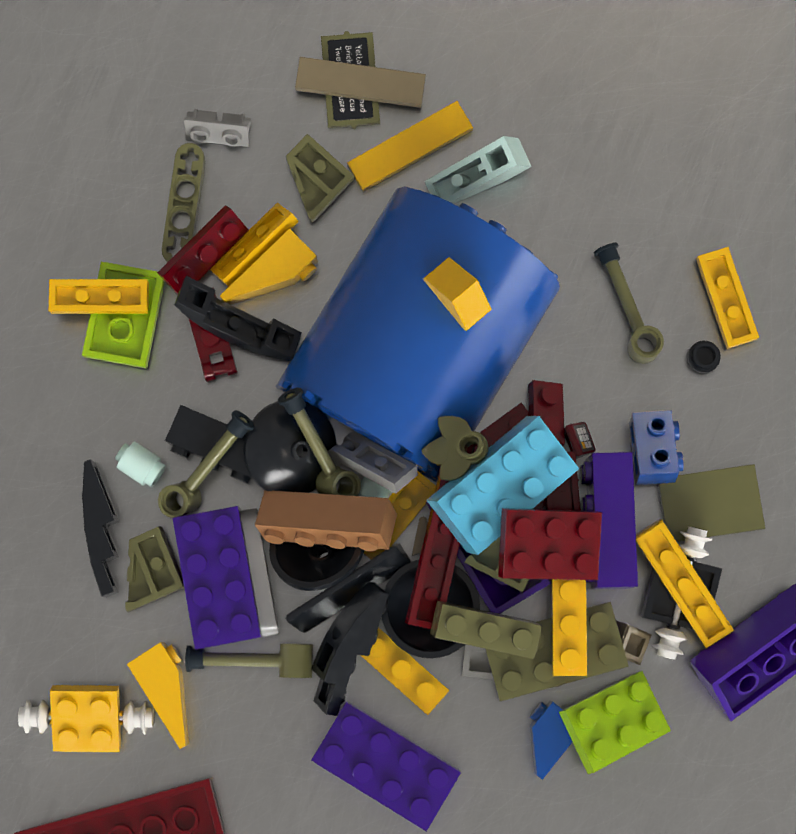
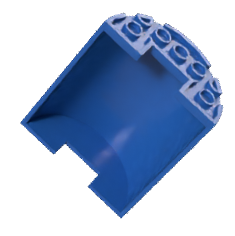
[276,186,560,483]

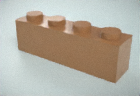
[255,490,397,551]

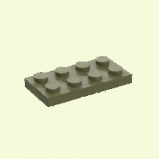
[485,602,629,701]

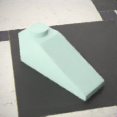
[425,136,532,204]

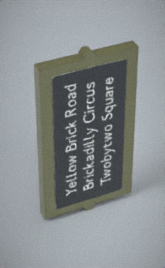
[321,31,380,129]

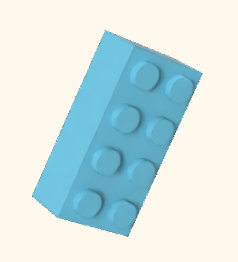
[426,416,579,555]

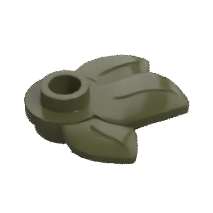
[421,416,489,480]

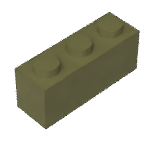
[430,600,542,659]

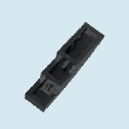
[82,459,119,598]

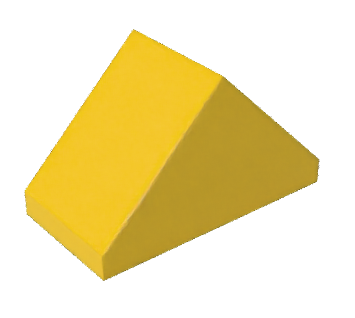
[423,257,492,331]

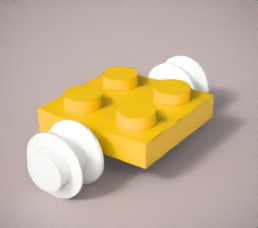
[18,685,154,752]

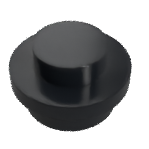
[688,340,721,373]

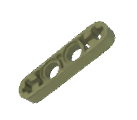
[162,143,205,262]

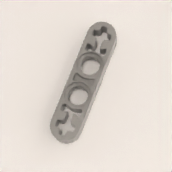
[240,508,279,637]

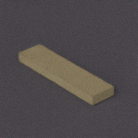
[295,57,426,108]

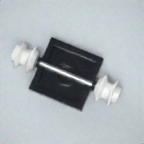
[641,526,722,660]

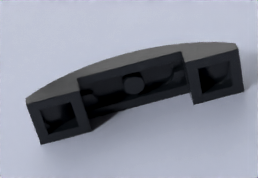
[174,276,302,361]

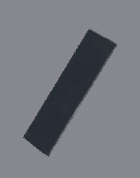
[285,543,411,633]

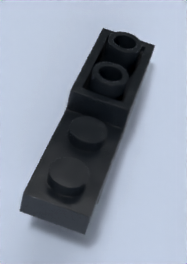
[312,581,388,716]

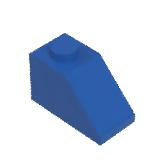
[530,701,572,780]

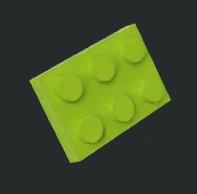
[82,261,165,369]
[559,671,671,774]

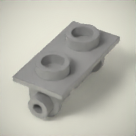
[184,109,251,147]

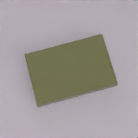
[657,464,766,542]

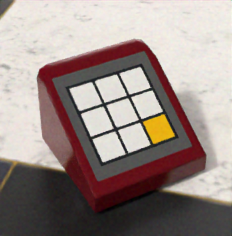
[565,422,596,459]

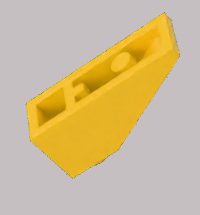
[220,228,318,305]
[127,642,189,749]

